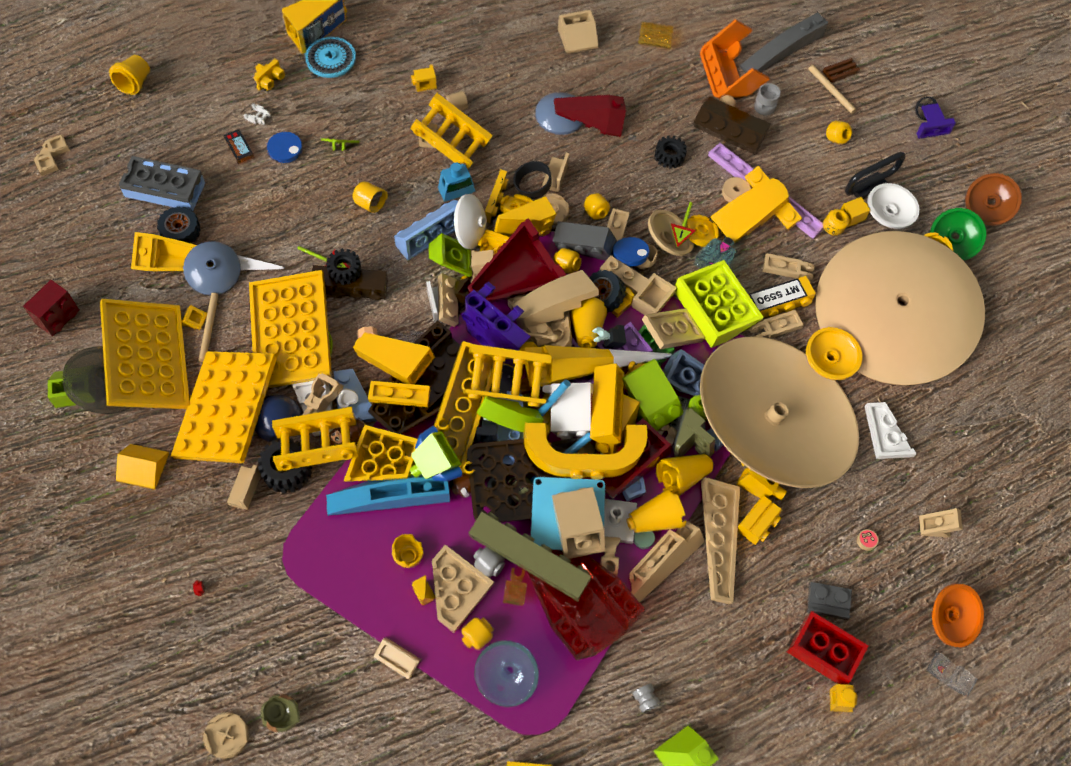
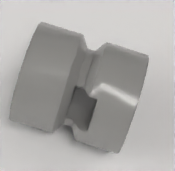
[754,83,781,116]

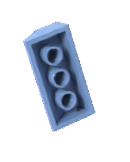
[394,200,458,260]

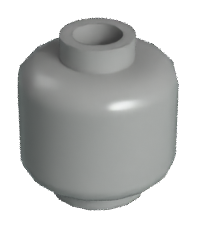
[474,547,505,577]

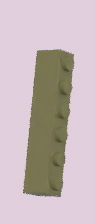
[468,512,591,601]

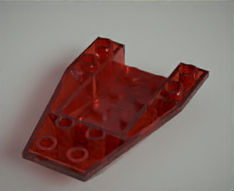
[527,550,645,660]

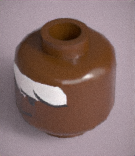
[450,468,471,498]

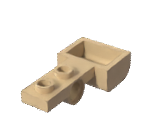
[600,255,677,315]

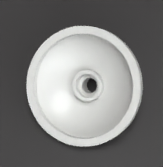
[867,183,919,229]
[454,194,486,249]

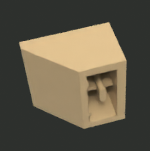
[558,10,598,54]

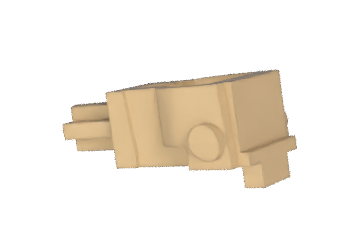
[303,373,344,415]

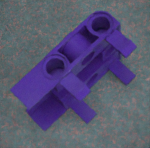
[461,282,531,367]

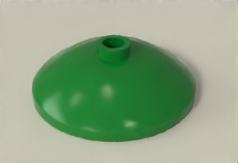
[930,208,986,261]

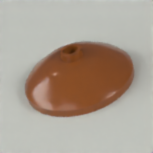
[965,173,1022,226]

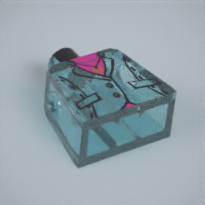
[694,237,736,269]

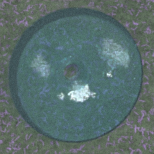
[474,640,539,707]

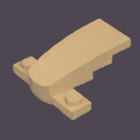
[508,270,599,346]

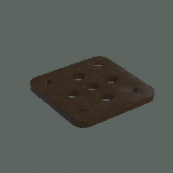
[467,439,552,523]

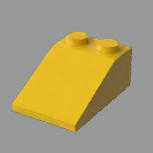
[494,196,556,237]

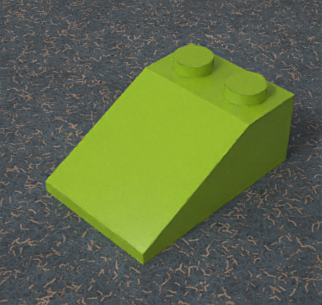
[622,359,683,431]

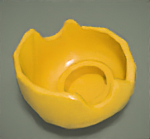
[392,534,424,568]

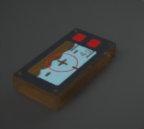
[223,129,254,164]

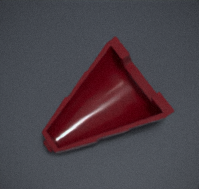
[467,218,566,303]

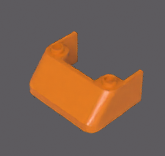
[700,19,770,99]

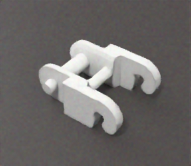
[244,103,271,125]

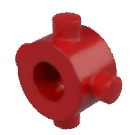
[193,580,205,596]

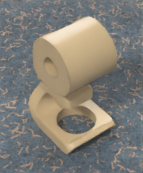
[600,536,620,576]

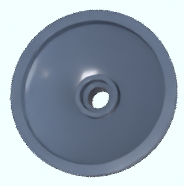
[535,92,584,135]
[183,241,241,296]

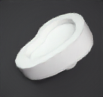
[337,389,359,408]

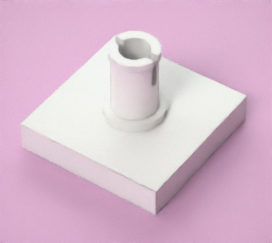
[604,499,637,544]

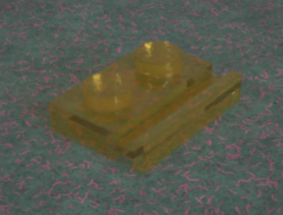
[638,22,674,49]

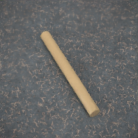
[808,65,857,114]
[199,293,219,362]

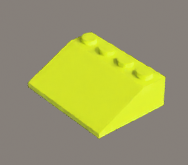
[675,260,764,348]

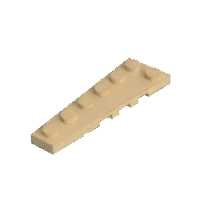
[701,477,740,604]

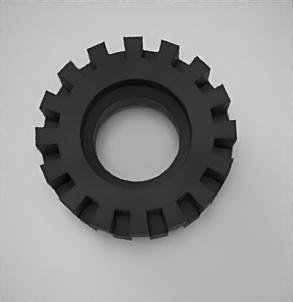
[654,135,687,169]
[326,248,361,285]

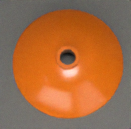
[932,583,984,647]

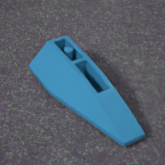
[326,474,450,516]

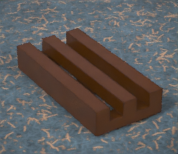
[822,58,860,83]

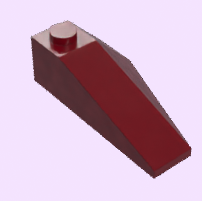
[553,95,626,137]
[599,418,671,499]

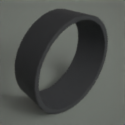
[513,161,552,199]

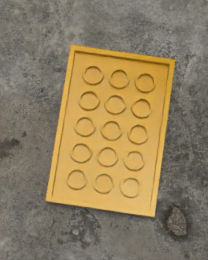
[249,270,332,388]
[100,299,190,409]
[171,351,277,463]

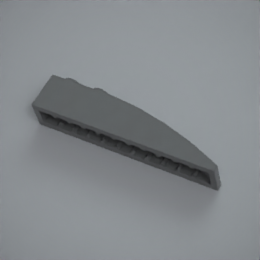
[740,12,828,73]

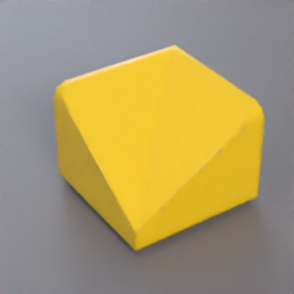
[412,575,436,606]

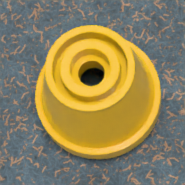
[109,55,150,95]

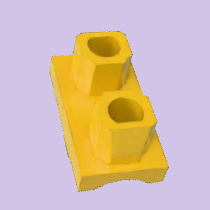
[254,59,285,90]

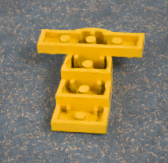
[711,166,802,245]

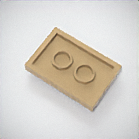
[642,308,705,349]

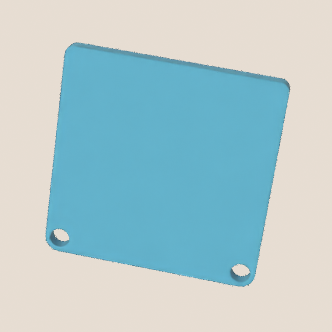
[531,477,605,550]

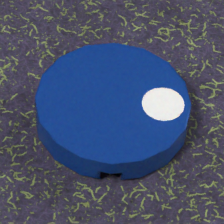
[267,132,302,163]
[613,237,649,267]

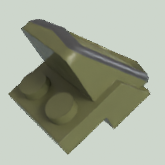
[673,407,715,457]

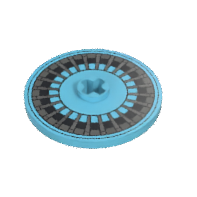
[305,37,356,78]

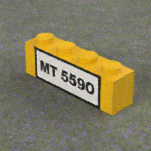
[748,276,816,318]

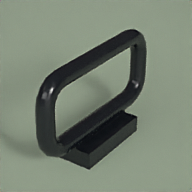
[845,152,906,199]

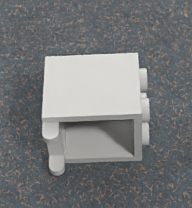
[542,382,593,440]

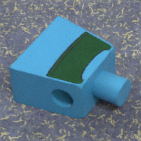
[438,163,475,202]

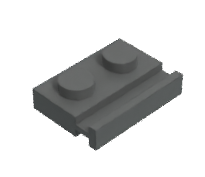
[807,582,852,620]

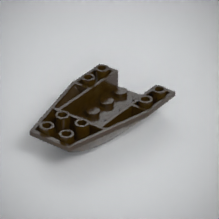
[368,320,460,434]

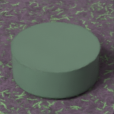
[634,531,655,549]

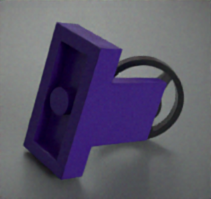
[915,96,956,139]

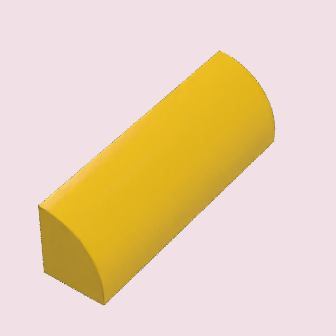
[590,363,624,444]

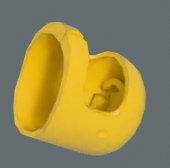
[352,182,388,213]

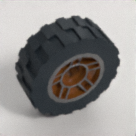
[157,206,201,244]
[589,270,626,313]

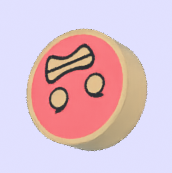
[857,529,879,551]

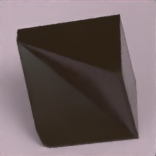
[455,278,471,306]

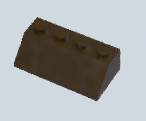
[693,96,771,155]

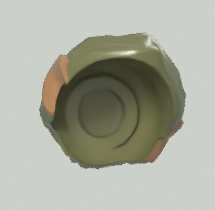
[260,694,300,733]

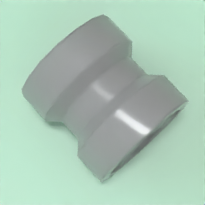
[632,683,661,713]

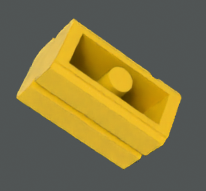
[737,496,782,545]

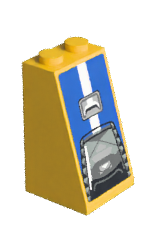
[282,0,347,54]

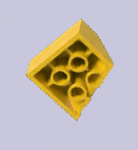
[344,425,418,482]

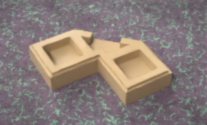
[34,134,70,176]

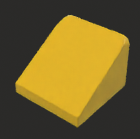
[181,305,207,330]

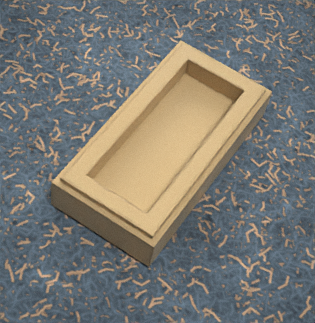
[373,637,421,679]

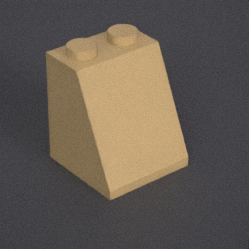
[552,487,605,559]

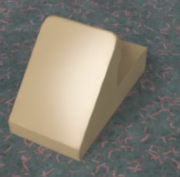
[919,508,963,537]

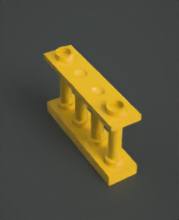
[410,93,493,169]
[463,344,552,407]
[272,407,359,471]

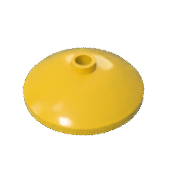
[806,327,862,380]

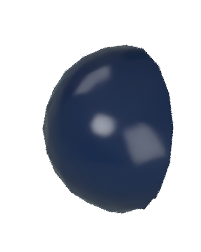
[255,395,303,442]

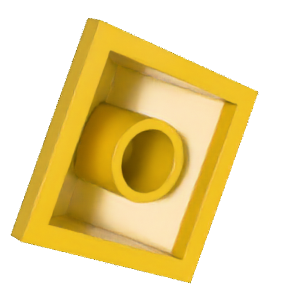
[116,444,169,490]

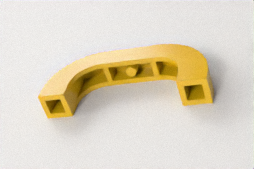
[524,423,647,480]

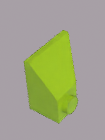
[429,233,472,277]
[653,725,719,766]

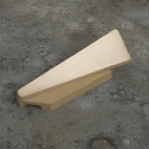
[630,520,705,604]

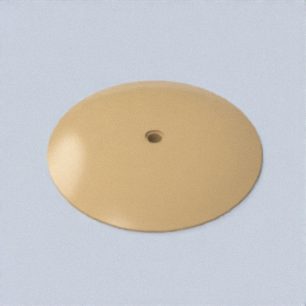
[815,231,985,385]
[700,337,859,488]

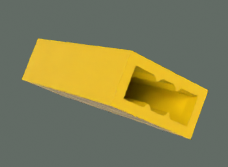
[353,332,435,385]

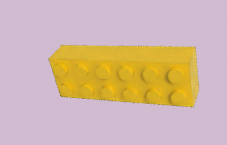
[434,341,495,468]

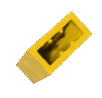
[595,394,640,454]

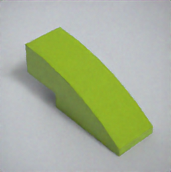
[477,396,544,433]

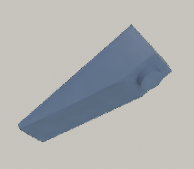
[663,349,704,396]

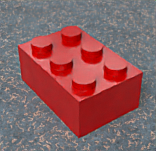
[787,611,869,685]

